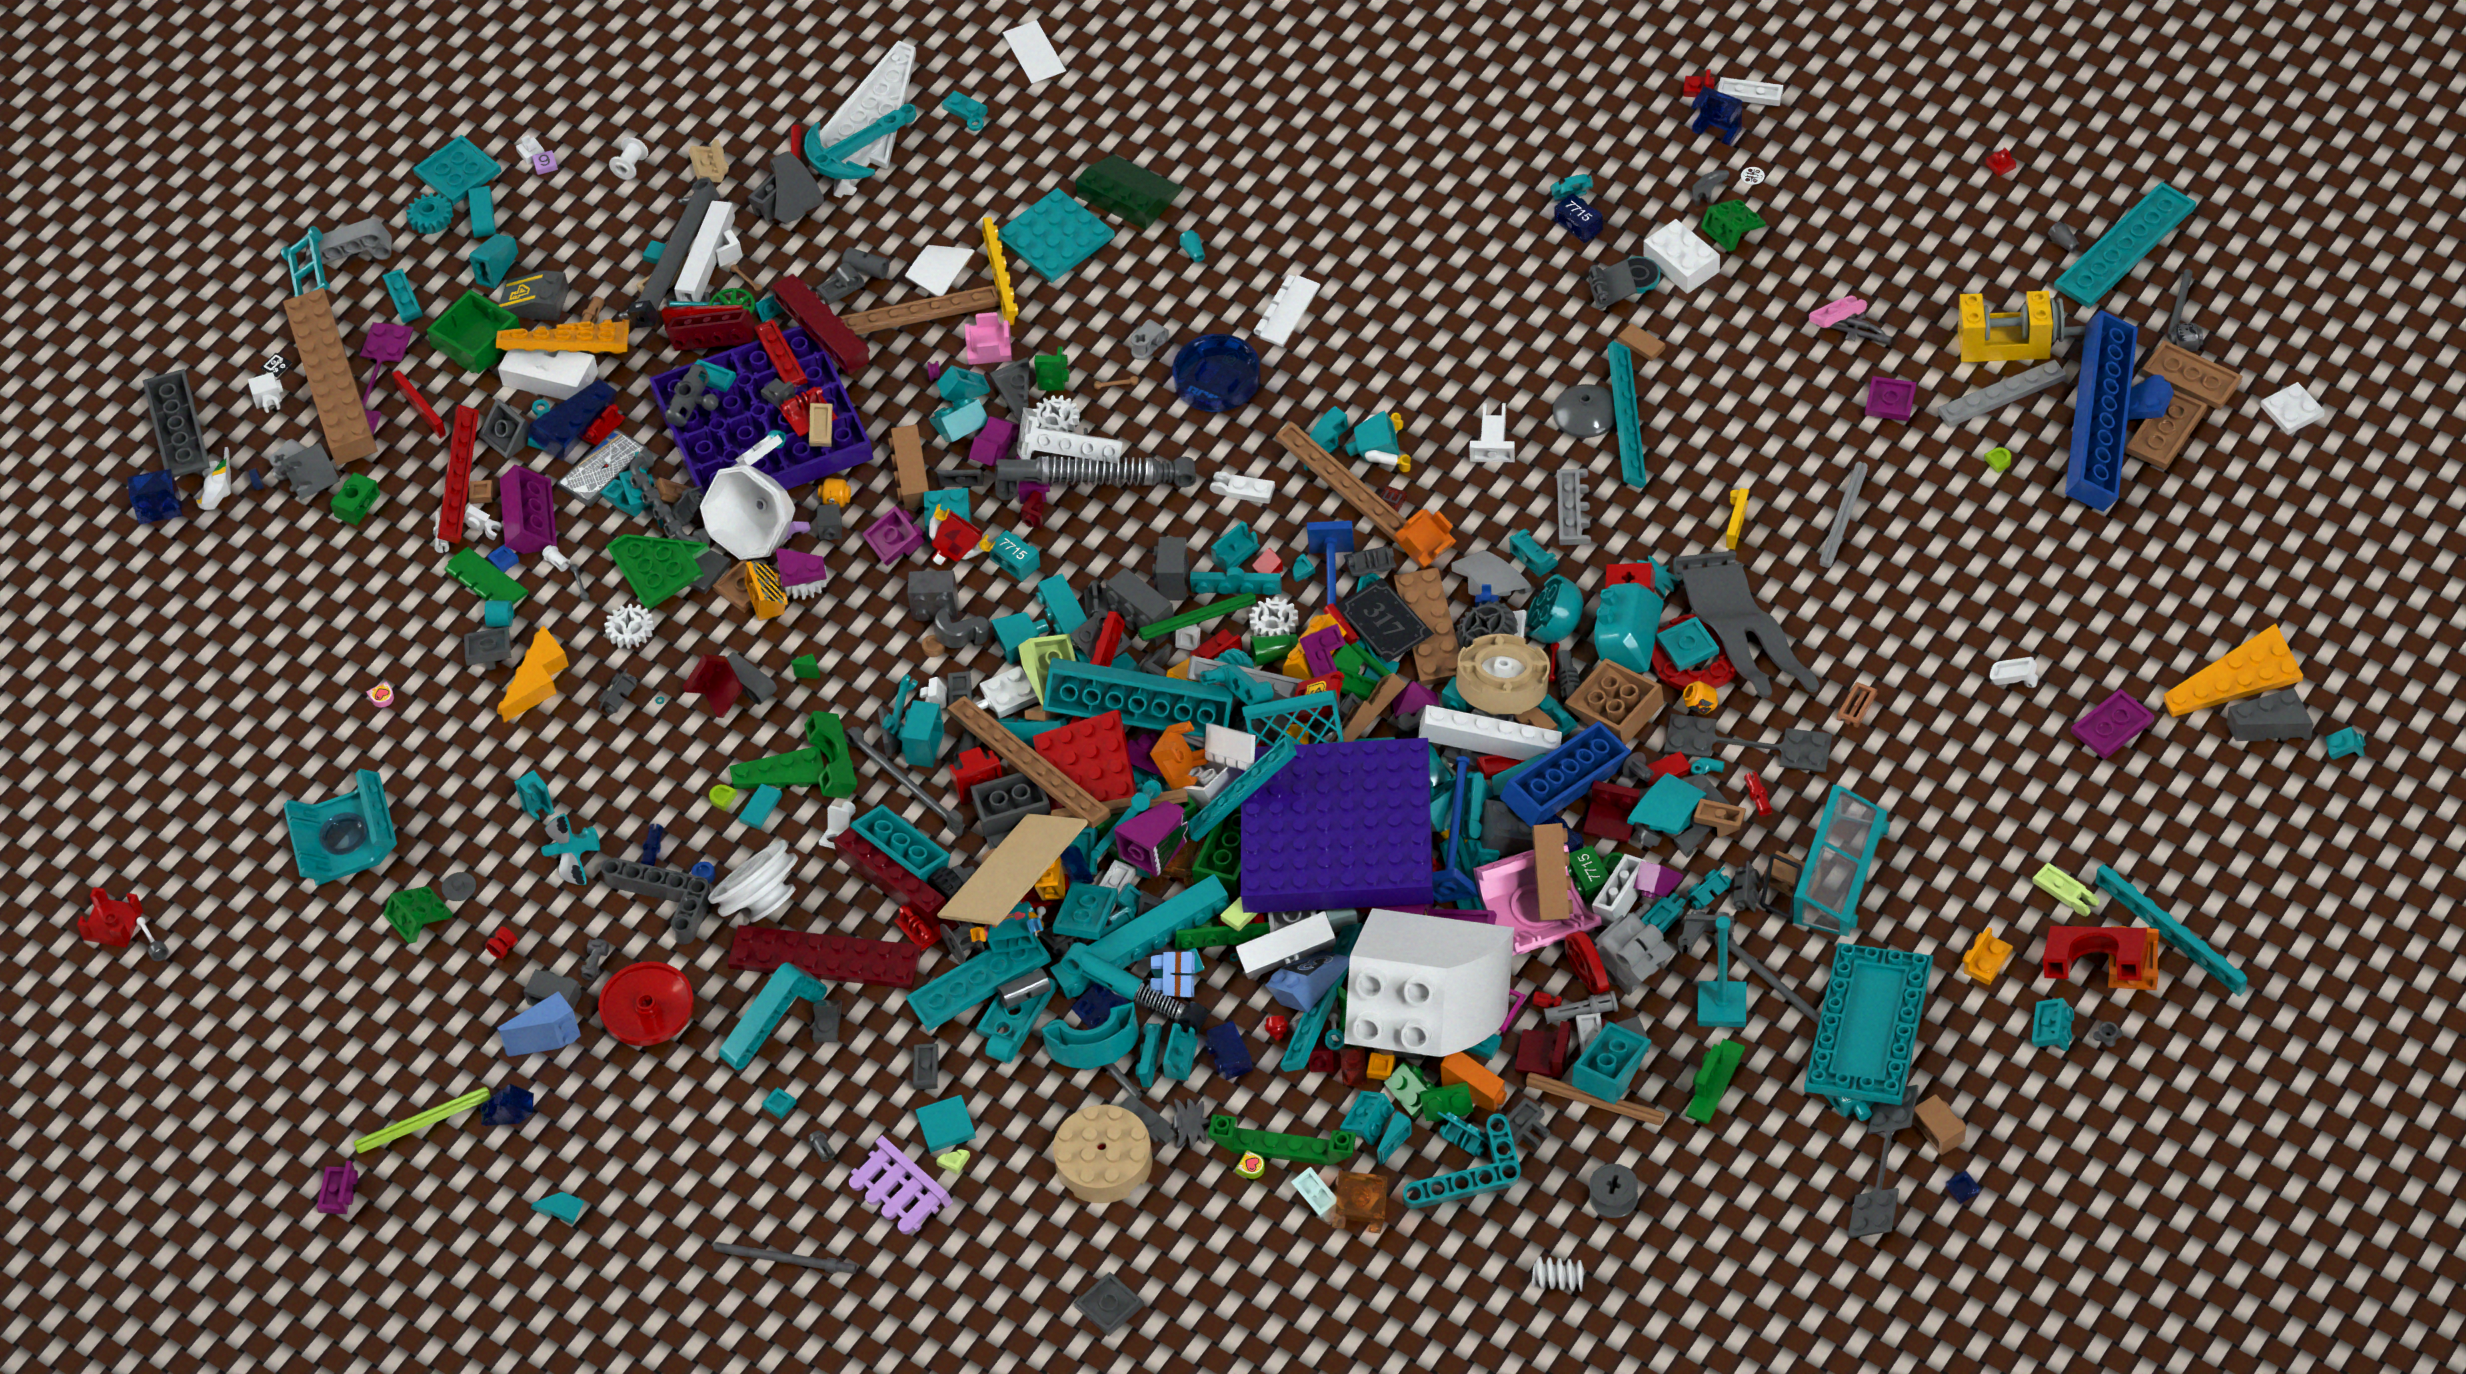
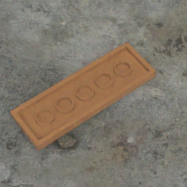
[1394,567,1460,686]

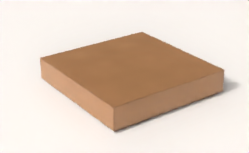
[712,559,753,613]

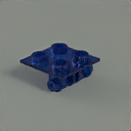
[1071,983,1130,1030]

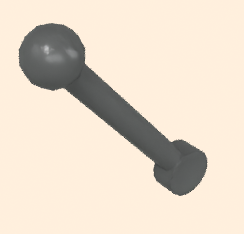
[570,564,590,602]

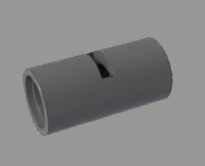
[842,247,890,279]
[997,968,1051,1009]

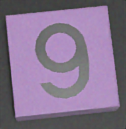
[532,150,558,175]

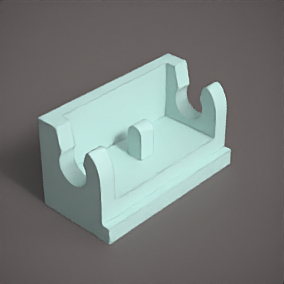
[1291,1167,1345,1222]

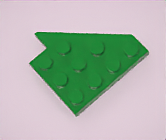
[606,534,710,610]

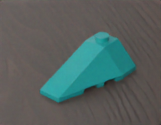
[995,714,1073,747]

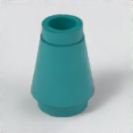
[1179,230,1205,263]

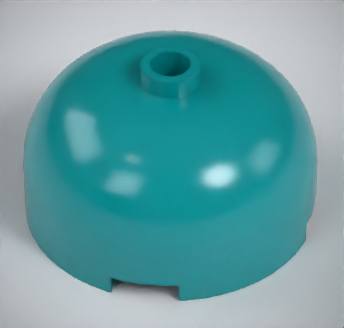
[1525,574,1584,644]

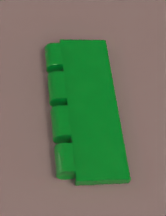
[445,547,528,605]

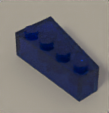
[527,379,617,461]

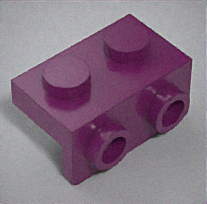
[317,1161,358,1214]

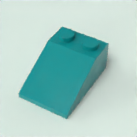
[1572,1022,1651,1105]

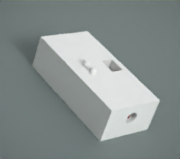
[498,349,598,404]
[1236,911,1336,979]

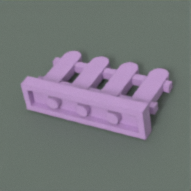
[849,1135,953,1234]

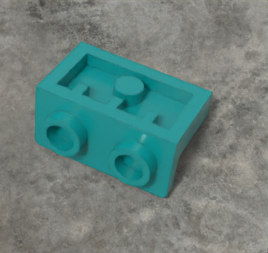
[2032,998,2074,1051]
[1340,1091,1394,1145]

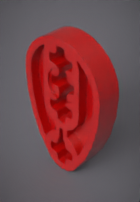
[1564,930,1609,995]

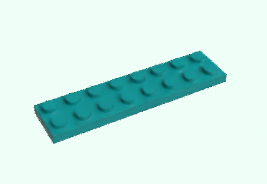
[2054,182,2196,309]

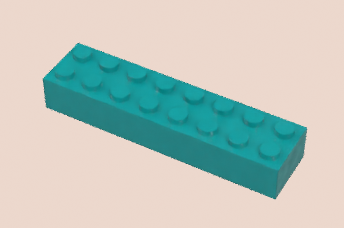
[1043,657,1234,738]

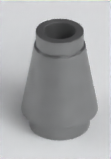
[2048,221,2080,253]

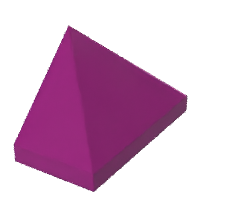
[1392,681,1440,720]

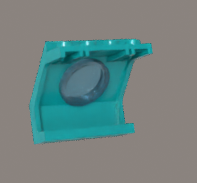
[283,768,397,886]

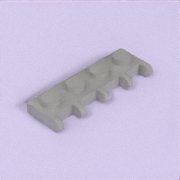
[1557,469,1591,545]

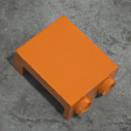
[2108,926,2159,991]

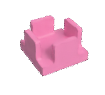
[965,312,1012,365]

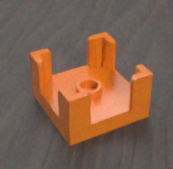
[1150,721,1209,790]

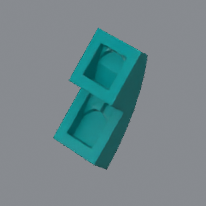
[600,479,646,517]

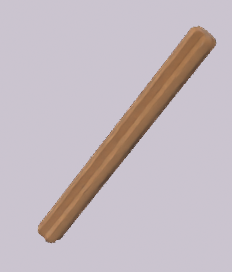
[1051,789,1188,819]
[1526,1072,1665,1126]

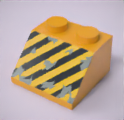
[745,561,788,621]

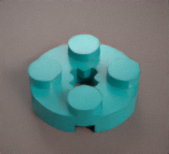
[1550,174,1594,201]

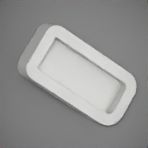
[1990,657,2038,688]

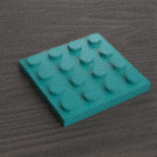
[997,187,1115,283]

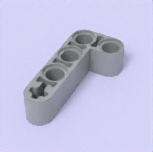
[306,218,392,264]

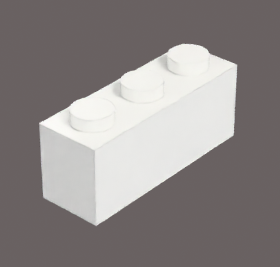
[1592,854,1646,927]

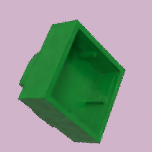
[427,289,521,374]

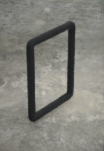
[1760,853,1802,919]

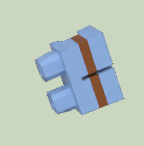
[1150,952,1195,997]

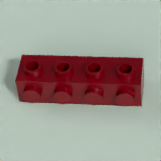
[665,309,756,351]

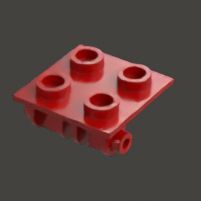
[779,386,838,437]
[894,905,960,952]

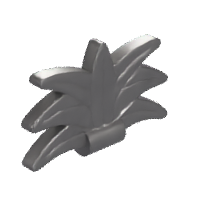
[1173,1098,1210,1149]

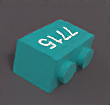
[989,530,1040,582]

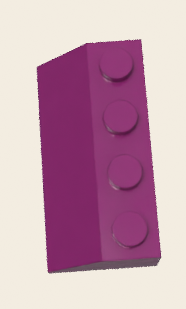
[500,464,557,554]

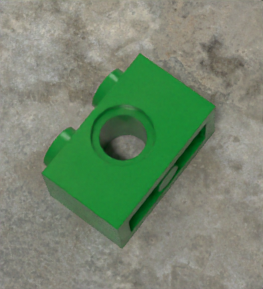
[330,472,380,526]

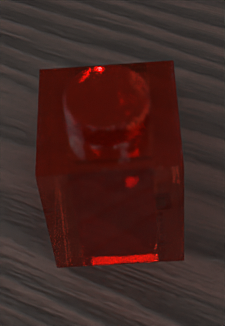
[1340,1043,1367,1086]

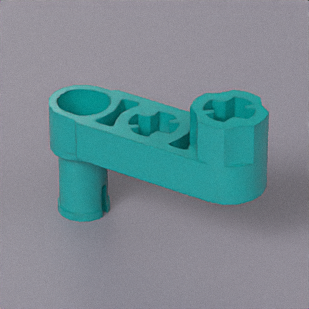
[1200,663,1274,706]

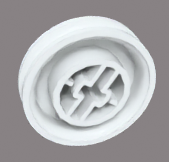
[708,840,798,922]

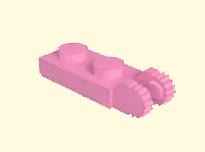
[1809,295,1867,328]

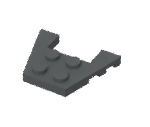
[1640,773,1730,858]

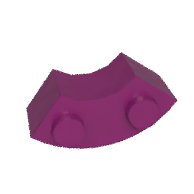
[969,416,1020,466]

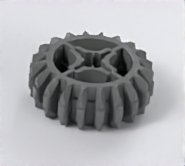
[1457,601,1518,649]

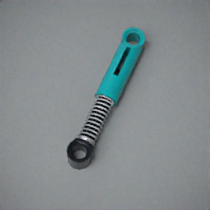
[1061,942,1209,1035]

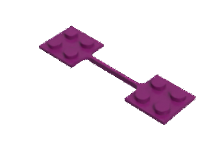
[360,322,414,435]

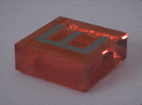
[1380,486,1407,512]

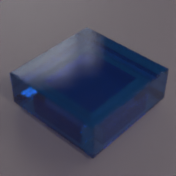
[1945,1171,1981,1204]

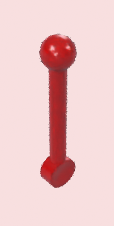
[1549,642,1560,682]

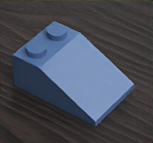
[497,991,581,1057]

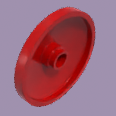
[598,961,694,1046]

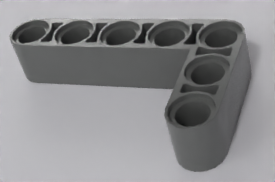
[601,858,711,945]

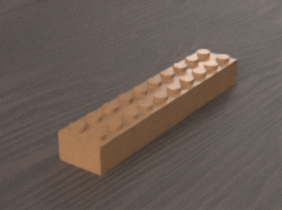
[283,287,378,466]

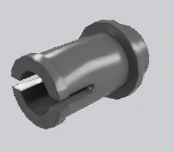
[808,1130,836,1162]

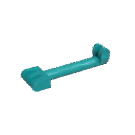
[882,674,918,739]

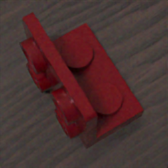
[1583,780,1640,843]
[1515,1021,1571,1078]

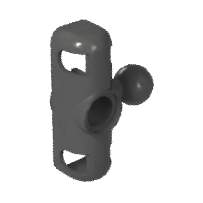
[665,364,719,427]

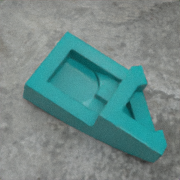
[531,1192,585,1225]

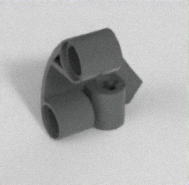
[770,151,824,224]

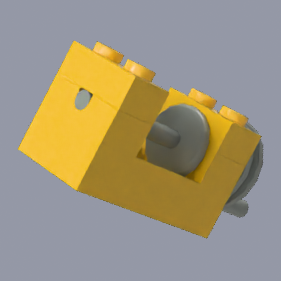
[1958,291,2086,362]

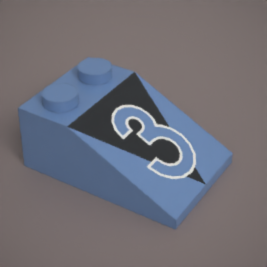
[1265,950,1350,1013]

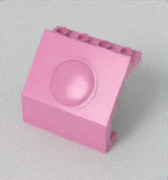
[1473,844,1602,956]

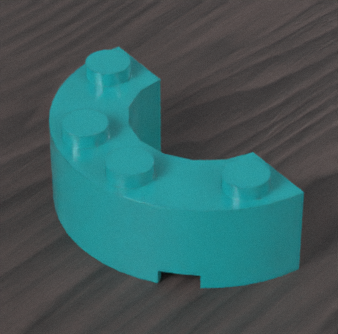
[1041,1002,1139,1070]

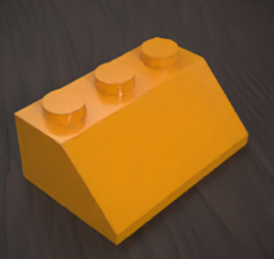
[1283,614,1346,680]

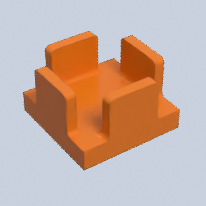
[1393,509,1456,570]

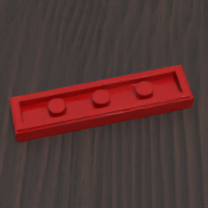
[754,319,808,388]
[392,370,446,439]

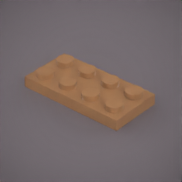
[2142,340,2243,410]
[2126,390,2208,470]

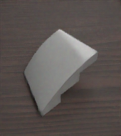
[1452,550,1531,596]

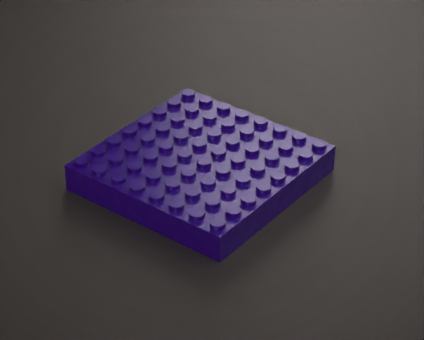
[649,326,874,497]
[1241,738,1434,913]

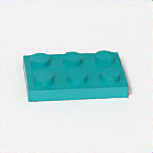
[1053,882,1118,940]

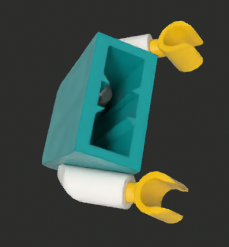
[1346,410,1411,472]

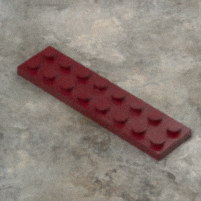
[728,925,922,989]

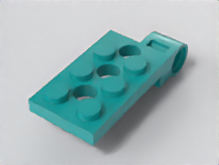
[976,972,1058,1064]

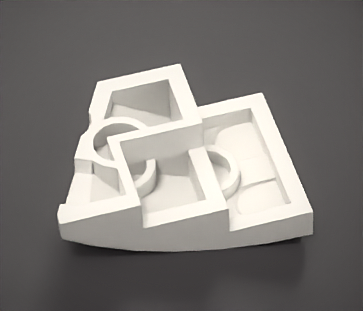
[905,245,975,297]

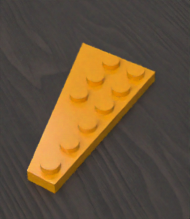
[2163,623,2303,717]

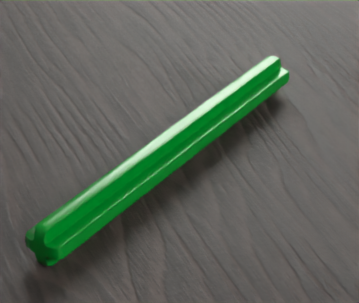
[1138,592,1256,641]

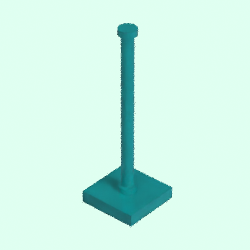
[1698,916,1747,1027]

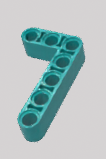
[719,962,828,1071]
[1402,1114,1521,1209]

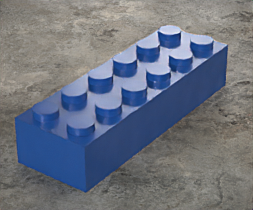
[1500,721,1632,828]

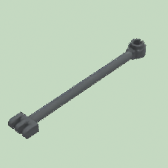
[844,726,963,836]
[1715,930,1821,1025]

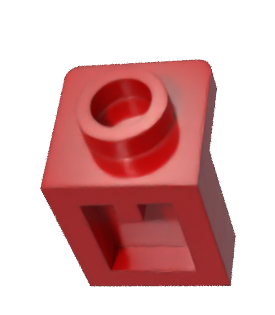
[1684,69,1715,98]

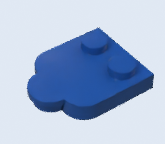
[2127,375,2174,420]

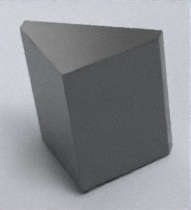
[479,399,531,459]

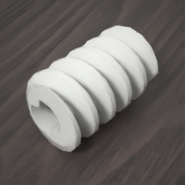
[1532,1256,1584,1292]

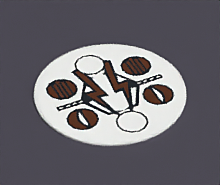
[1741,167,1765,185]

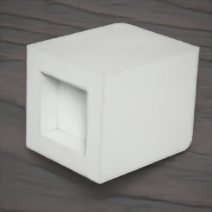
[715,229,743,267]

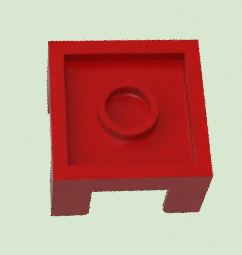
[77,887,143,948]

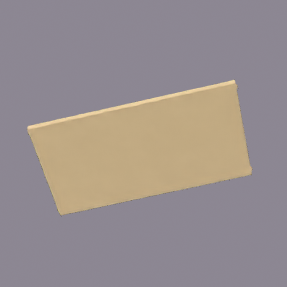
[937,813,1088,925]

